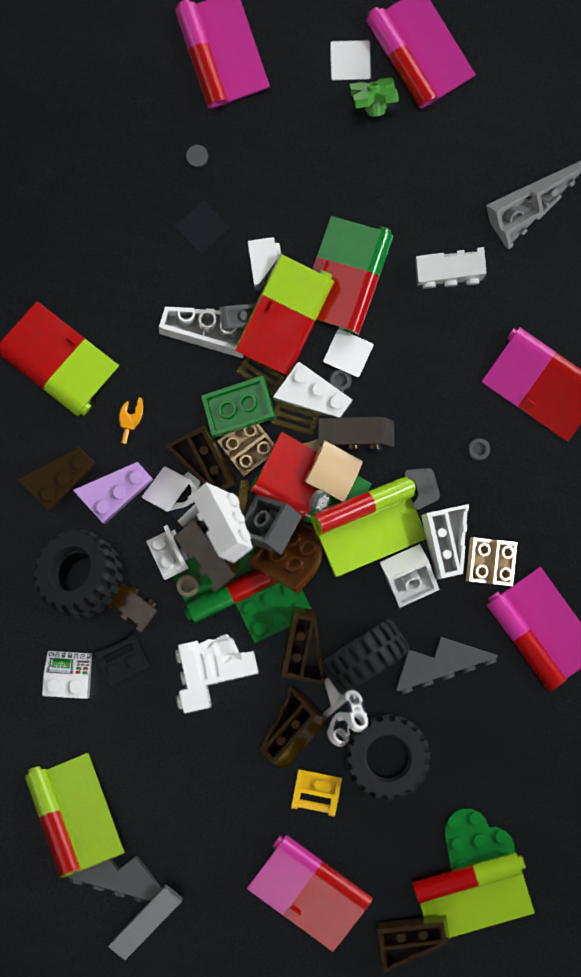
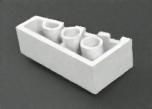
[159,307,245,358]

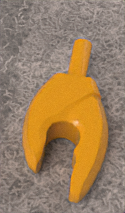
[119,397,143,444]

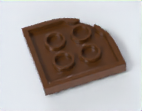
[247,519,322,594]

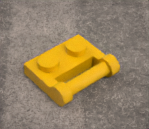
[291,769,342,817]

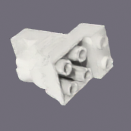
[175,634,259,713]

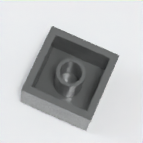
[244,495,302,555]

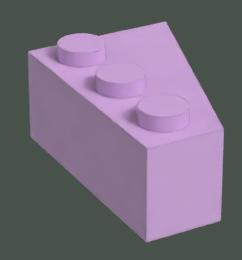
[73,462,153,524]

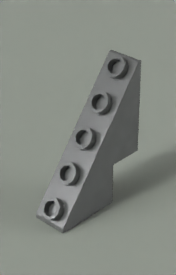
[395,637,498,695]
[68,855,161,903]

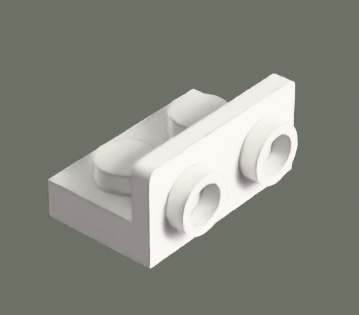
[146,525,189,580]

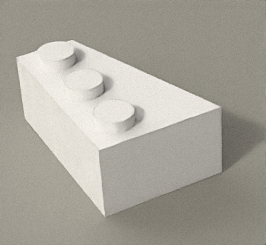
[415,247,486,289]
[273,362,352,418]
[188,483,253,563]
[421,504,469,580]

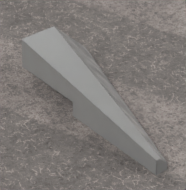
[486,161,581,249]

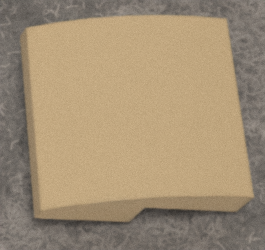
[217,424,274,476]
[304,440,363,501]
[466,537,517,586]

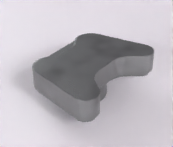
[404,468,440,510]

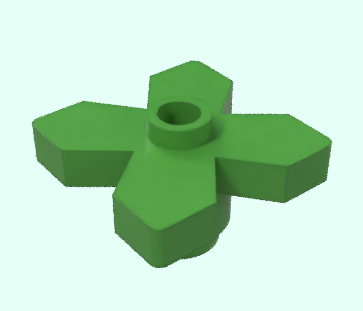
[350,77,399,117]

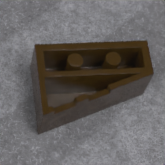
[319,417,394,450]
[165,426,238,491]
[18,448,97,512]
[174,515,240,592]
[106,578,160,633]
[281,606,325,684]
[260,686,329,769]
[377,915,449,973]

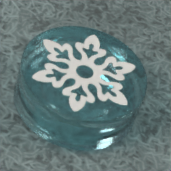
[309,489,330,512]

